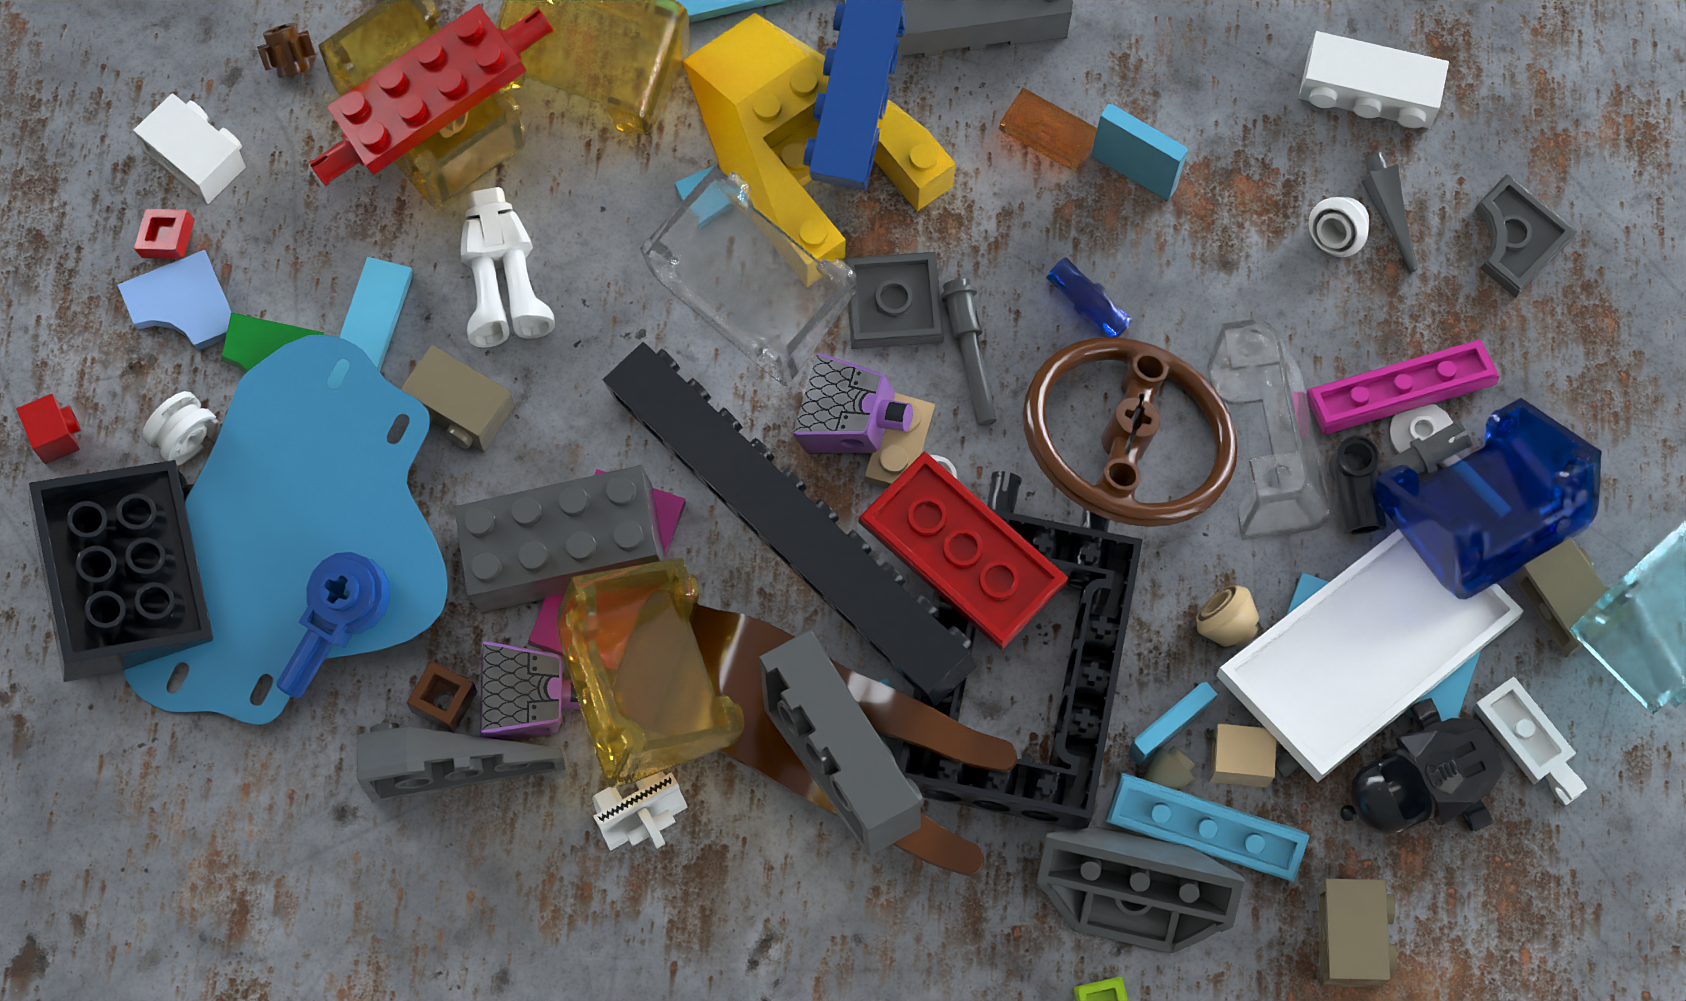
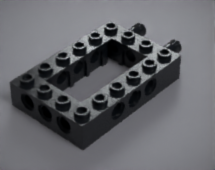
[898,471,1143,829]

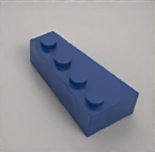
[803,0,906,191]

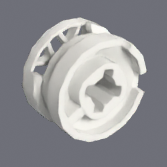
[142,391,219,466]

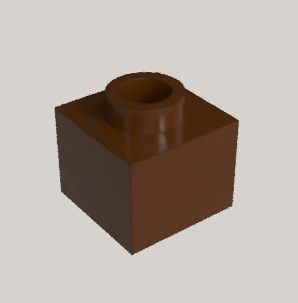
[406,661,477,733]

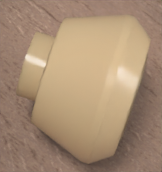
[1196,585,1259,647]

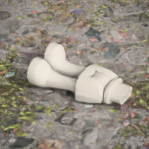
[460,187,555,348]

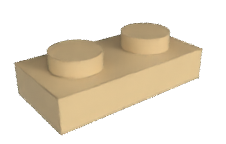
[864,393,936,488]

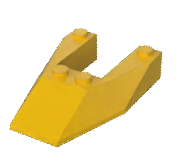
[683,13,956,287]

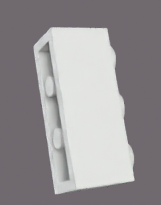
[1298,31,1449,129]

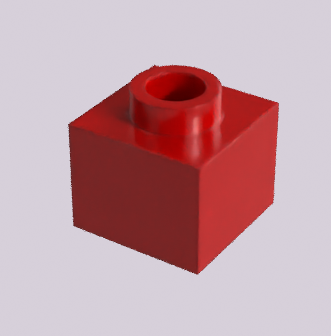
[16,393,81,464]

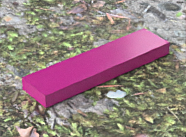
[1306,339,1499,435]

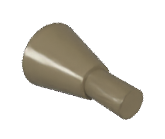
[1143,746,1196,791]

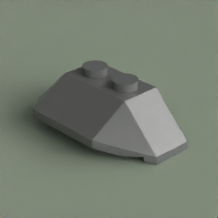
[1036,826,1245,953]

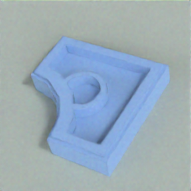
[118,250,232,351]

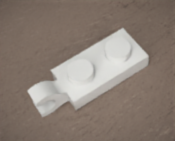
[1473,676,1587,807]

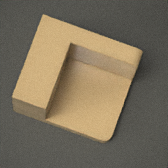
[1209,724,1277,788]

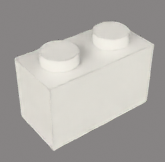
[133,93,246,204]

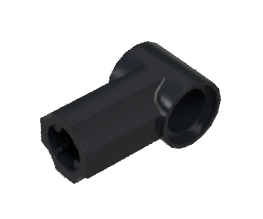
[1329,435,1387,535]

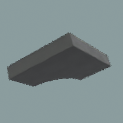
[1475,174,1577,298]

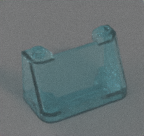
[1568,520,1686,715]

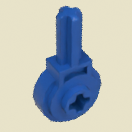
[277,552,390,699]

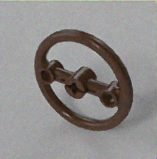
[1023,337,1238,527]

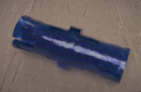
[1046,257,1133,337]

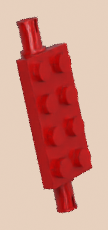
[308,4,554,186]

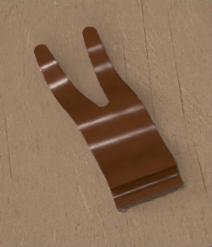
[604,587,1017,876]

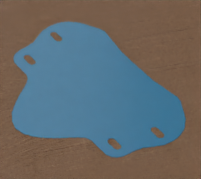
[123,335,448,725]

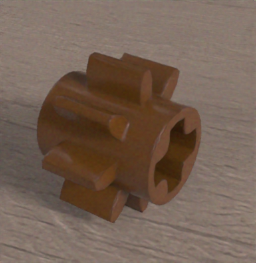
[257,23,316,78]

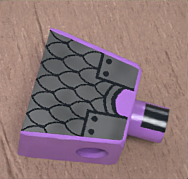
[793,353,913,453]
[480,642,590,741]

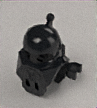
[1340,698,1505,834]

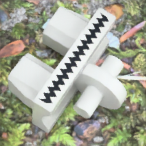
[592,763,688,851]

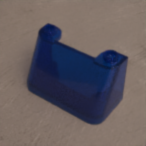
[1376,398,1602,600]

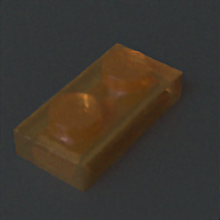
[999,88,1097,173]

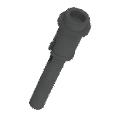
[940,278,997,426]

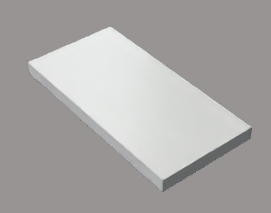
[1216,510,1524,783]

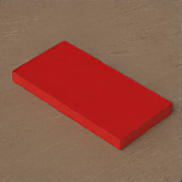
[858,451,1068,651]

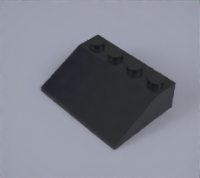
[29,460,213,682]

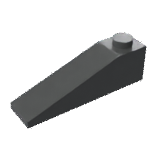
[356,723,566,803]

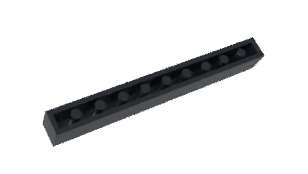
[602,341,976,708]

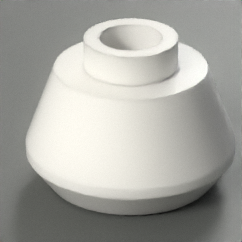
[1309,197,1369,257]

